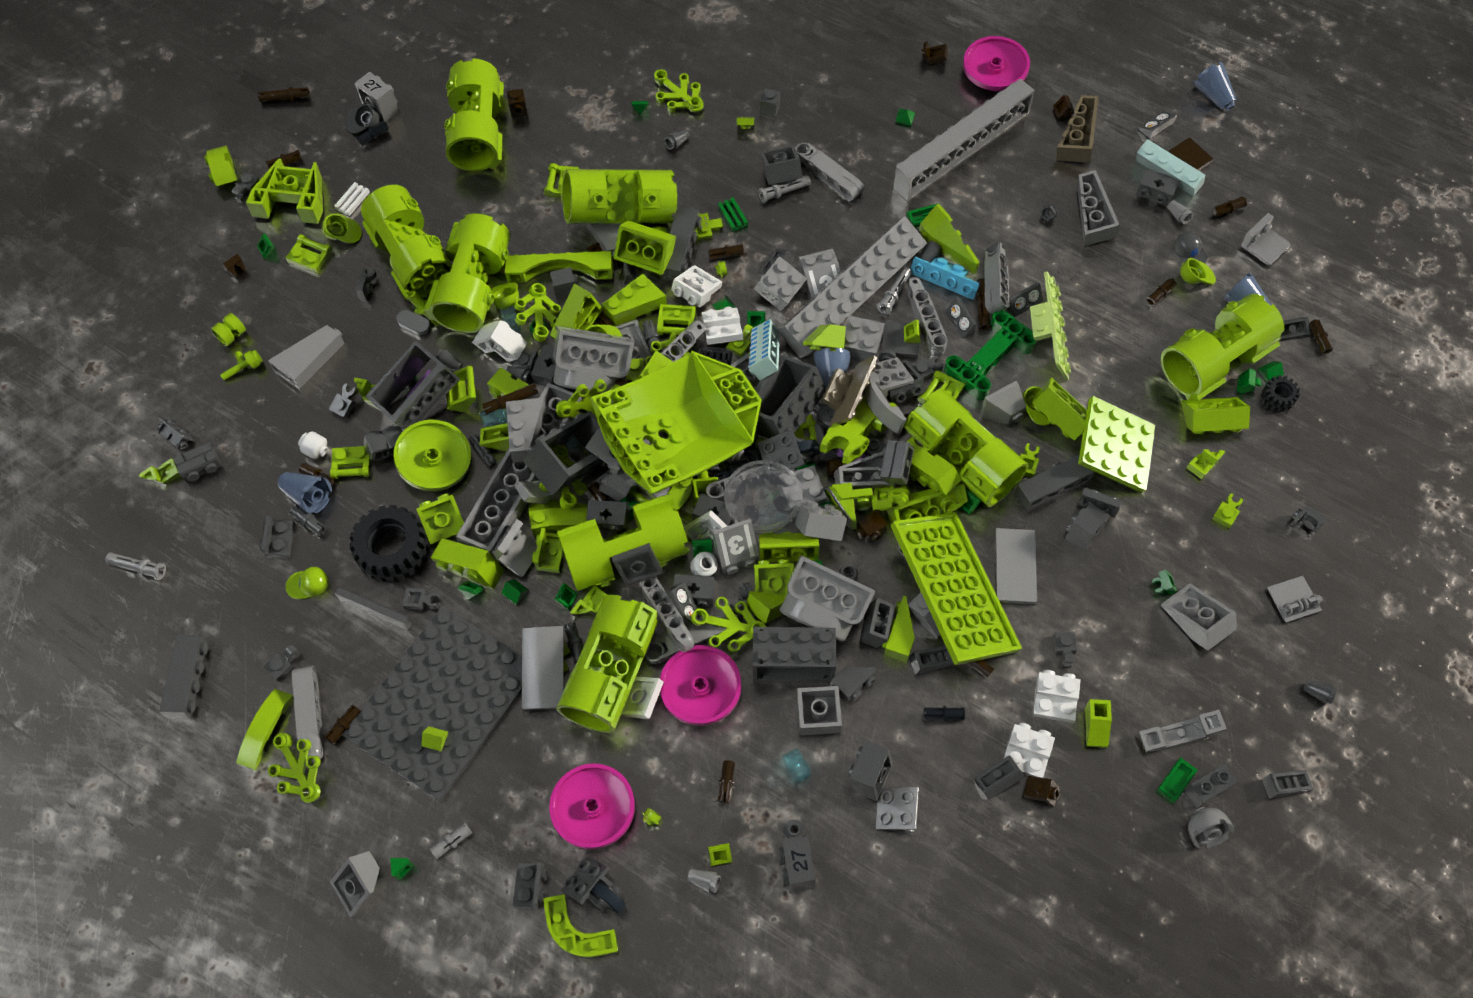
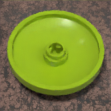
[394,420,471,491]

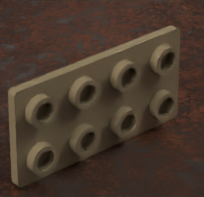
[821,355,878,426]

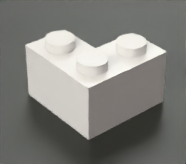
[472,320,528,362]

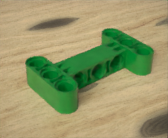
[944,310,1037,401]

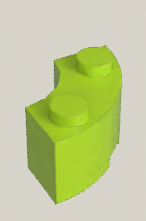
[204,145,237,186]

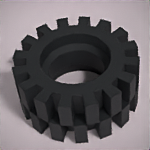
[699,346,733,365]
[1262,375,1300,412]

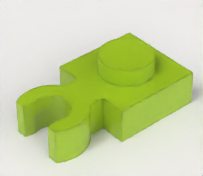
[1020,443,1040,478]
[1212,493,1243,529]

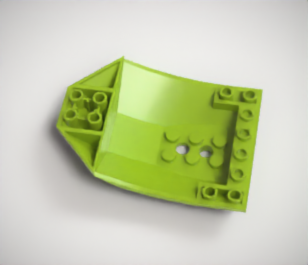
[590,351,762,494]

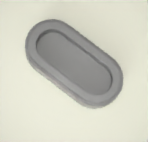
[396,310,430,336]

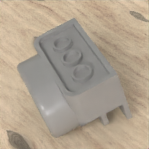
[553,326,634,393]
[780,556,875,642]

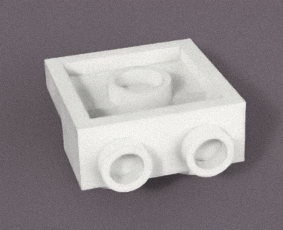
[671,265,723,308]
[702,307,743,345]
[1033,670,1081,723]
[1003,723,1055,778]

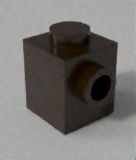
[507,89,528,117]
[856,510,888,544]

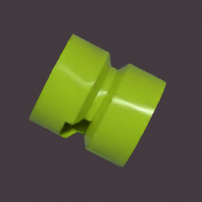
[210,313,246,346]

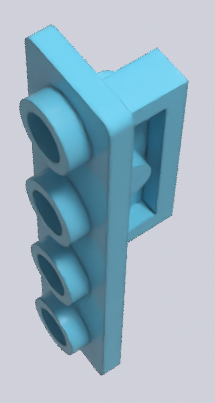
[910,257,979,300]

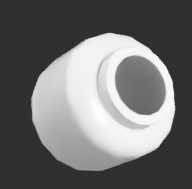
[298,431,328,459]
[690,552,718,577]

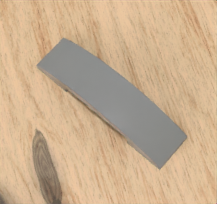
[863,371,907,434]
[1138,710,1227,752]

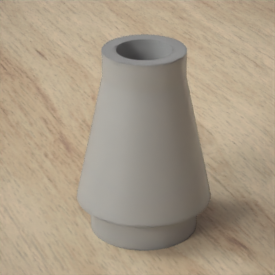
[1167,200,1193,224]
[687,869,721,893]

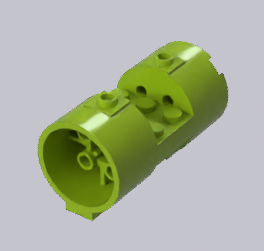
[444,58,504,171]
[561,169,677,224]
[361,185,452,299]
[424,213,511,333]
[1160,293,1284,400]
[903,389,1029,507]
[557,494,690,591]
[556,595,659,733]

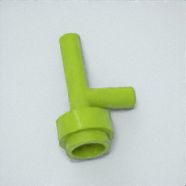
[220,350,263,381]

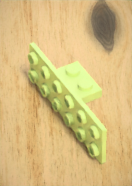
[1030,271,1071,381]

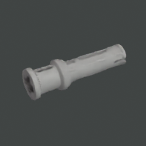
[758,175,811,203]
[876,267,912,315]
[105,552,166,580]

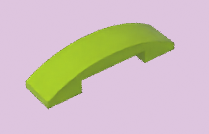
[236,689,294,771]

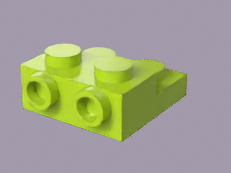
[416,493,464,545]
[754,560,794,596]

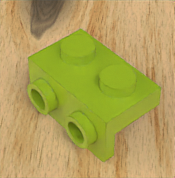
[532,528,564,573]

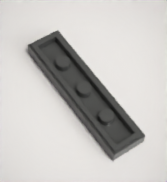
[335,588,411,630]

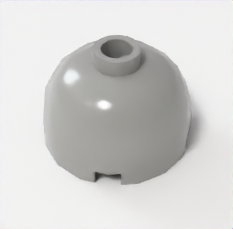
[1188,807,1234,848]

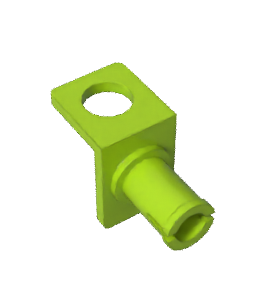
[406,290,439,326]
[692,470,718,506]

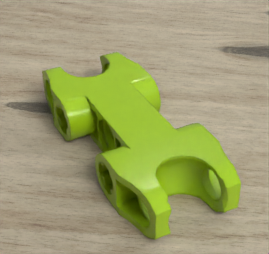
[820,395,897,464]

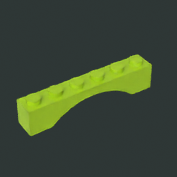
[505,251,614,283]

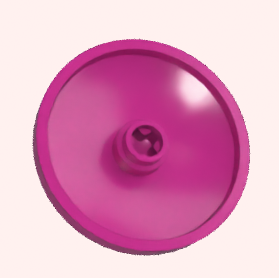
[963,36,1030,91]
[660,645,741,726]
[549,763,635,850]

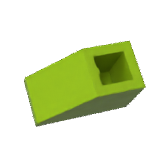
[803,324,846,351]
[1085,699,1112,748]

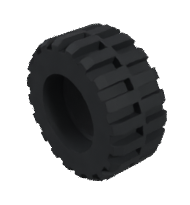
[349,505,429,583]

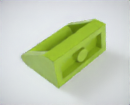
[446,366,476,413]

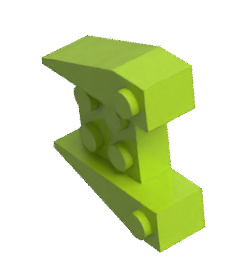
[246,159,323,224]

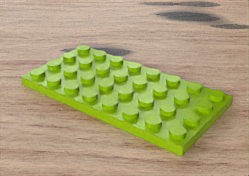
[890,512,1022,665]

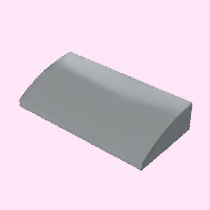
[522,626,563,710]

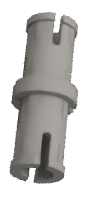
[429,823,473,860]

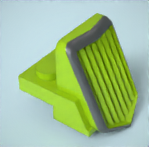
[823,482,873,530]

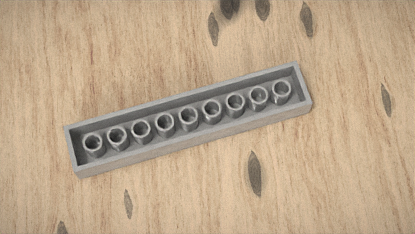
[893,79,1035,201]
[777,216,927,358]
[456,383,583,554]

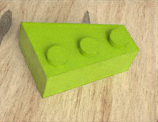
[602,274,667,327]
[550,283,603,341]
[906,437,962,495]
[431,538,505,590]

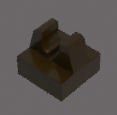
[1053,95,1074,120]
[223,254,245,277]

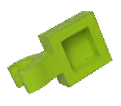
[726,324,753,358]

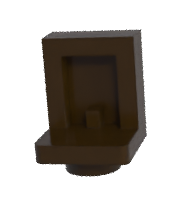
[921,42,948,65]
[1023,776,1060,807]

